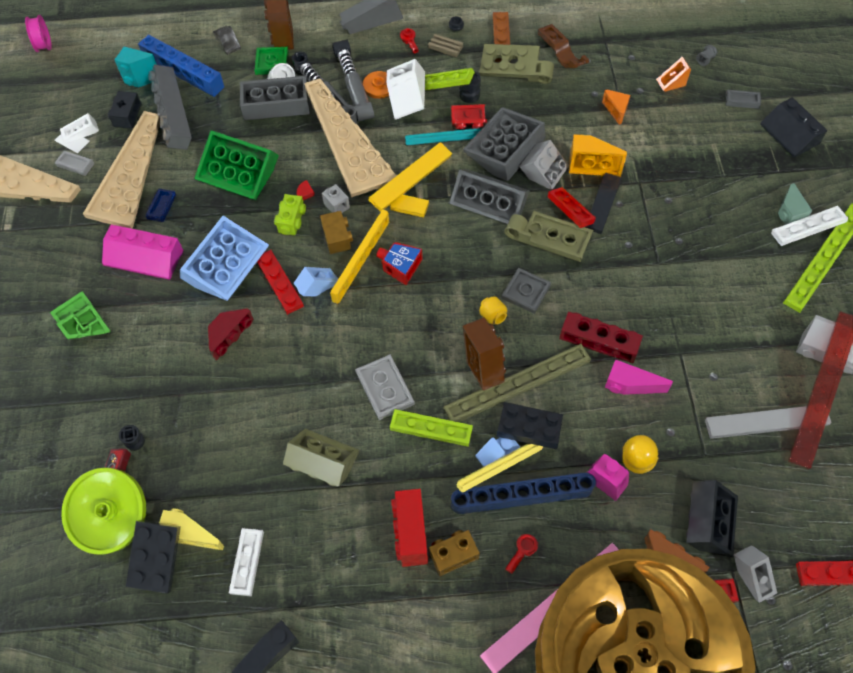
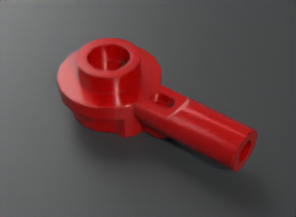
[400,28,419,54]
[505,534,538,574]

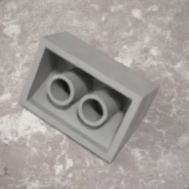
[796,315,853,375]

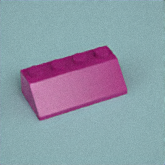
[102,224,183,280]

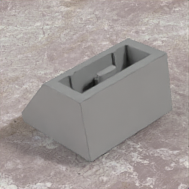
[519,140,569,190]

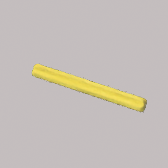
[457,443,543,492]

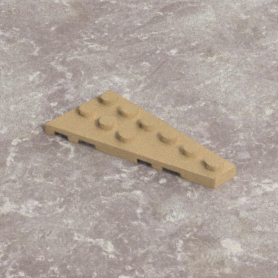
[0,155,81,202]

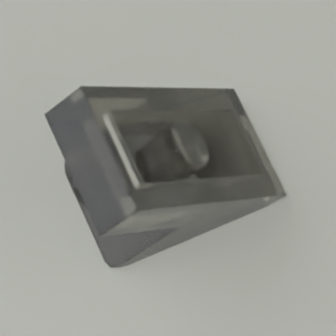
[213,25,241,55]

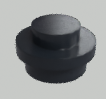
[449,16,464,31]

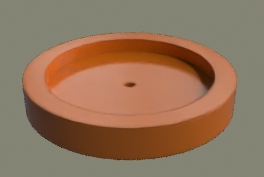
[363,71,389,99]

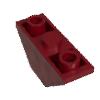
[208,309,254,361]

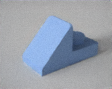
[476,437,520,467]

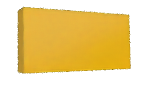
[390,195,429,218]

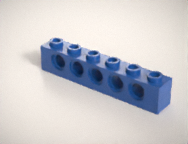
[138,35,224,97]

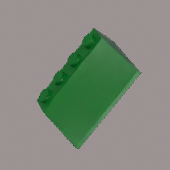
[194,130,279,200]

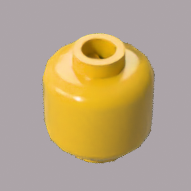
[479,297,507,324]

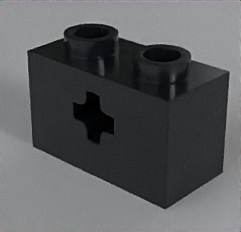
[108,91,142,129]

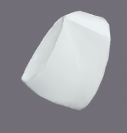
[267,63,295,79]

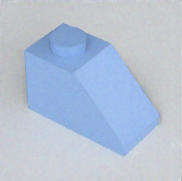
[294,267,338,296]

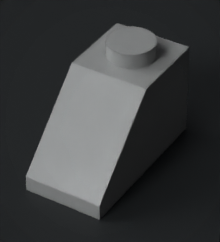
[734,545,777,603]

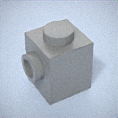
[322,184,350,213]

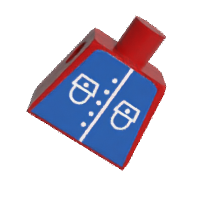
[376,242,423,286]

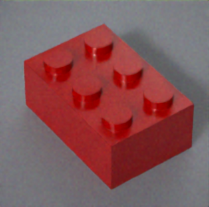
[391,489,428,567]

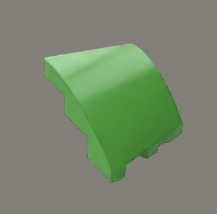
[50,291,111,340]

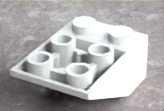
[386,59,425,119]

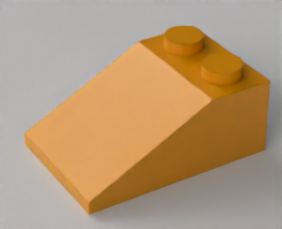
[569,134,627,177]

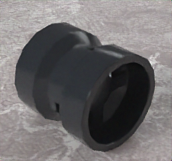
[119,425,145,451]

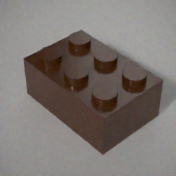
[264,0,294,50]
[463,317,506,391]

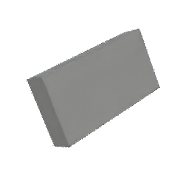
[55,150,94,176]

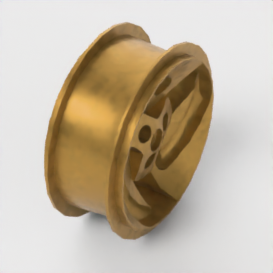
[535,549,755,673]

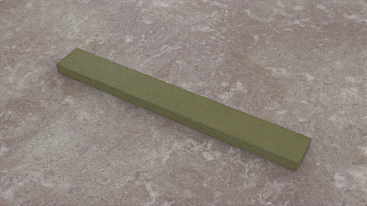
[443,344,591,422]

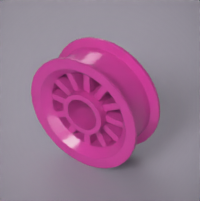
[25,15,52,53]

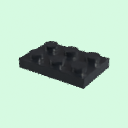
[497,402,563,449]
[126,520,181,594]

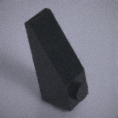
[232,620,299,673]

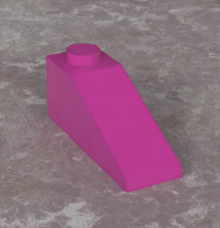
[605,360,673,395]

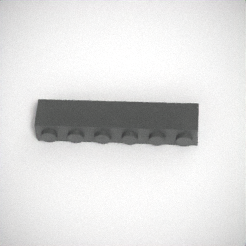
[149,64,192,150]

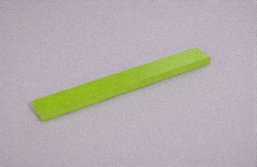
[783,203,853,313]

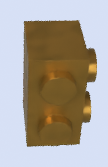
[320,211,353,254]
[429,530,480,576]

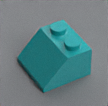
[115,47,157,87]

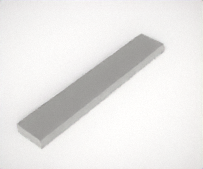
[705,404,831,439]

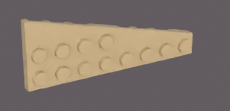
[304,79,397,197]
[83,111,160,229]

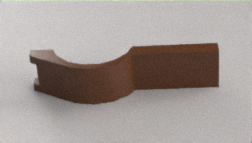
[538,24,589,68]

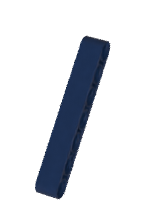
[451,473,596,514]

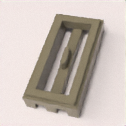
[428,34,463,57]

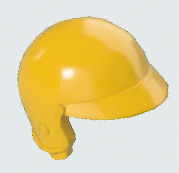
[623,435,658,474]

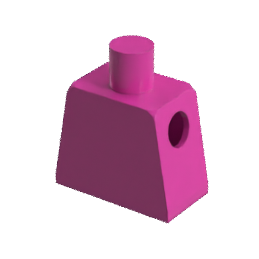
[587,454,629,501]

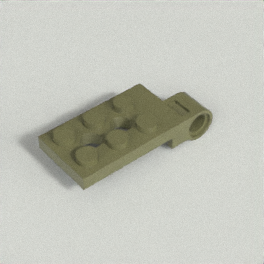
[479,44,554,84]
[504,211,593,262]

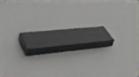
[585,173,622,234]

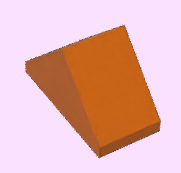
[656,57,691,92]
[602,90,630,125]

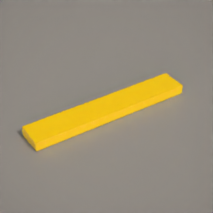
[369,142,452,212]
[330,209,389,304]

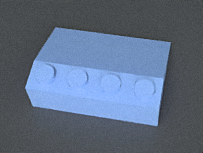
[180,216,269,301]

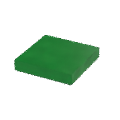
[254,47,289,75]

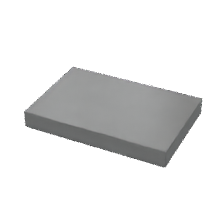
[355,354,415,420]

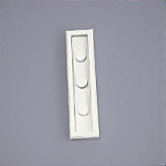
[771,206,848,246]

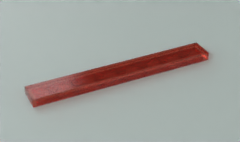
[788,311,853,469]

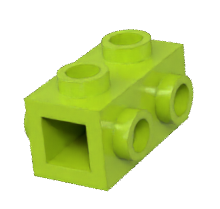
[274,194,306,235]

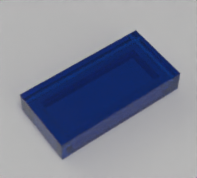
[145,188,176,222]

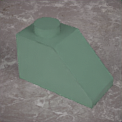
[778,183,812,225]

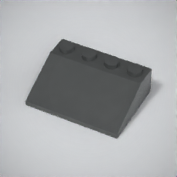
[463,107,546,181]

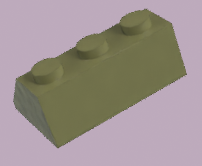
[283,429,359,487]

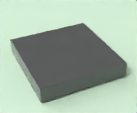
[501,268,551,314]

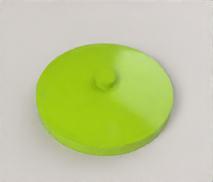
[62,468,146,554]

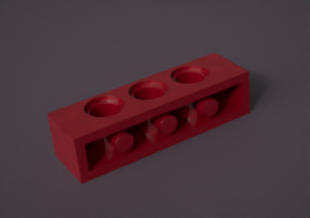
[559,311,643,364]

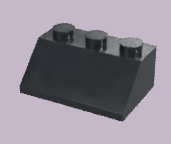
[760,97,827,157]
[686,480,738,557]

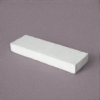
[229,528,264,596]

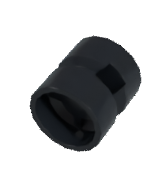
[459,71,481,103]

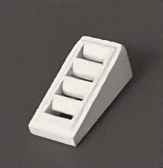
[60,113,99,143]

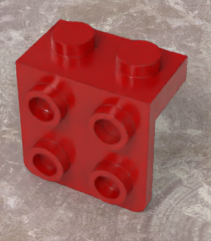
[451,104,487,130]

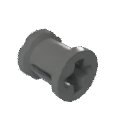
[696,45,717,66]

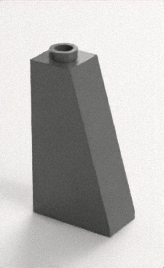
[340,0,403,34]

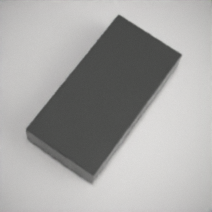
[725,90,761,109]

